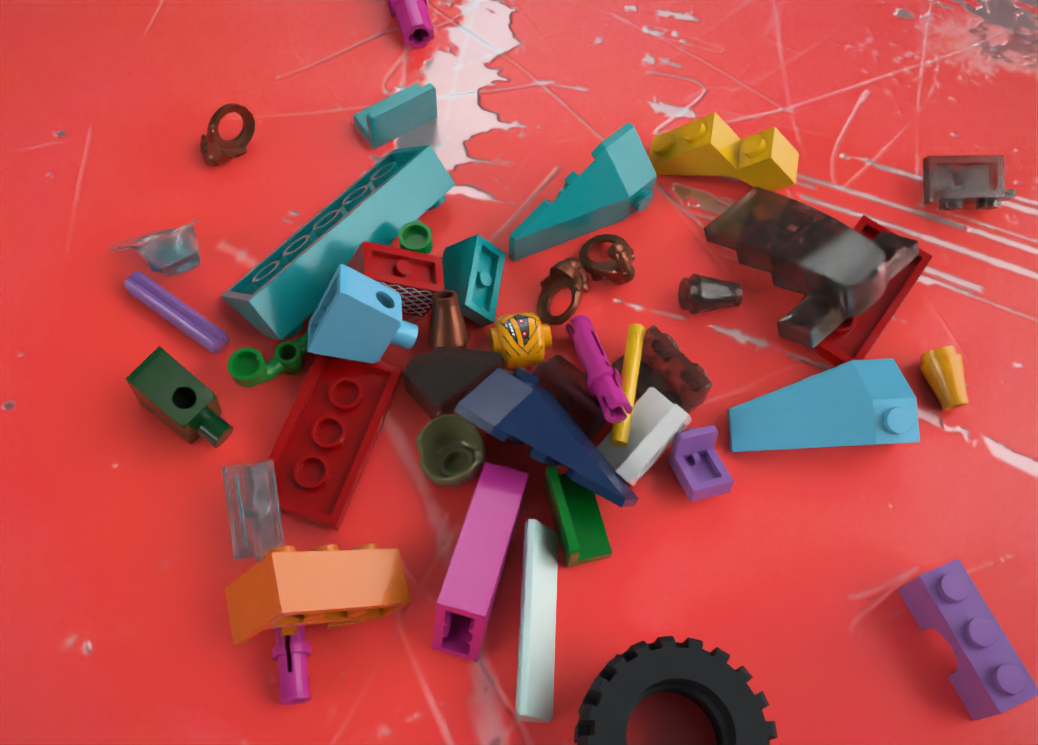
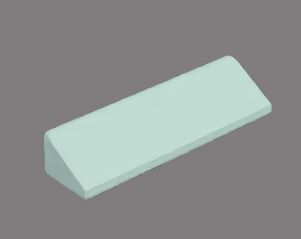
[515,519,558,723]

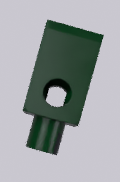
[125,346,234,448]

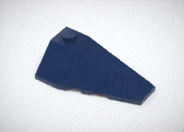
[454,366,639,508]

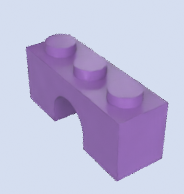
[897,558,1038,721]

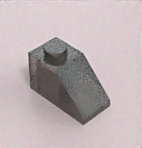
[403,346,504,420]

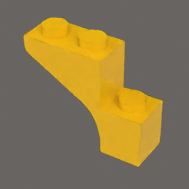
[649,112,799,195]

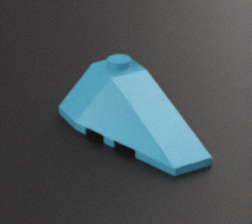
[727,358,920,452]

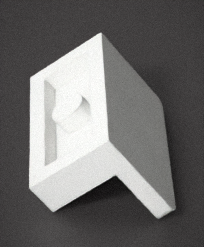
[597,387,692,486]

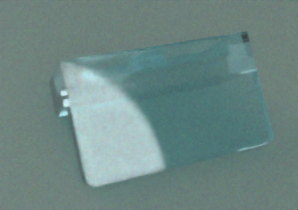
[221,459,285,563]

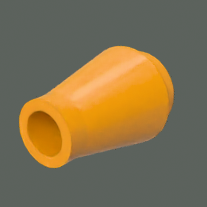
[919,345,969,411]

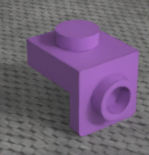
[668,425,734,502]

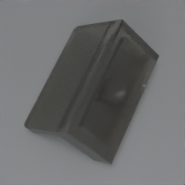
[533,355,607,443]

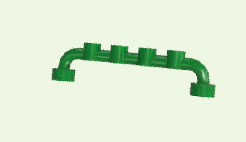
[227,221,433,387]

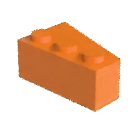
[225,543,411,646]

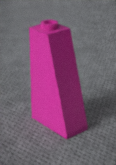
[432,462,529,662]

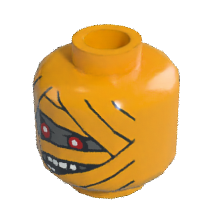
[489,311,552,369]

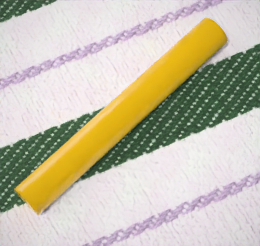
[610,324,645,448]

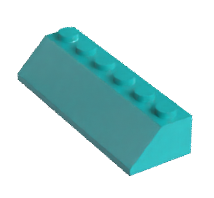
[221,145,456,341]

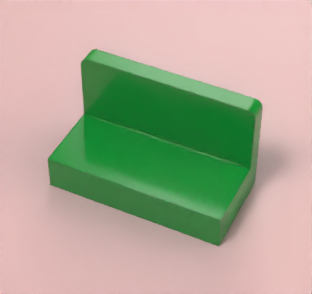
[543,466,612,568]

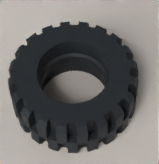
[574,636,778,745]

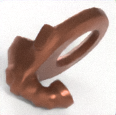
[200,103,255,167]
[579,234,635,284]
[537,257,590,326]

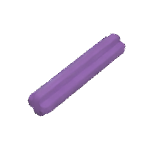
[124,271,229,353]

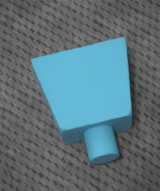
[307,264,418,364]

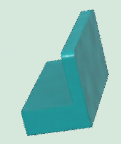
[353,83,437,150]
[442,234,506,327]

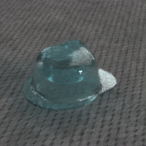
[109,218,200,276]

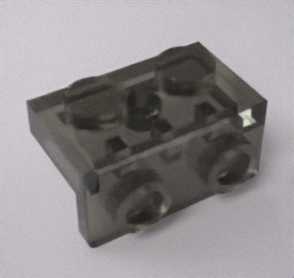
[923,155,1016,210]
[611,325,713,414]

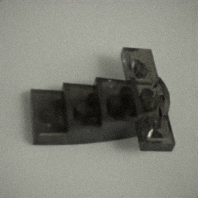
[704,187,919,349]

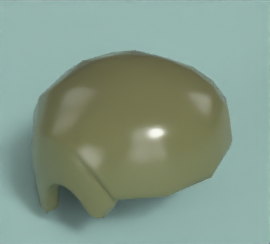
[416,414,486,487]

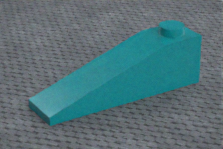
[508,122,657,261]

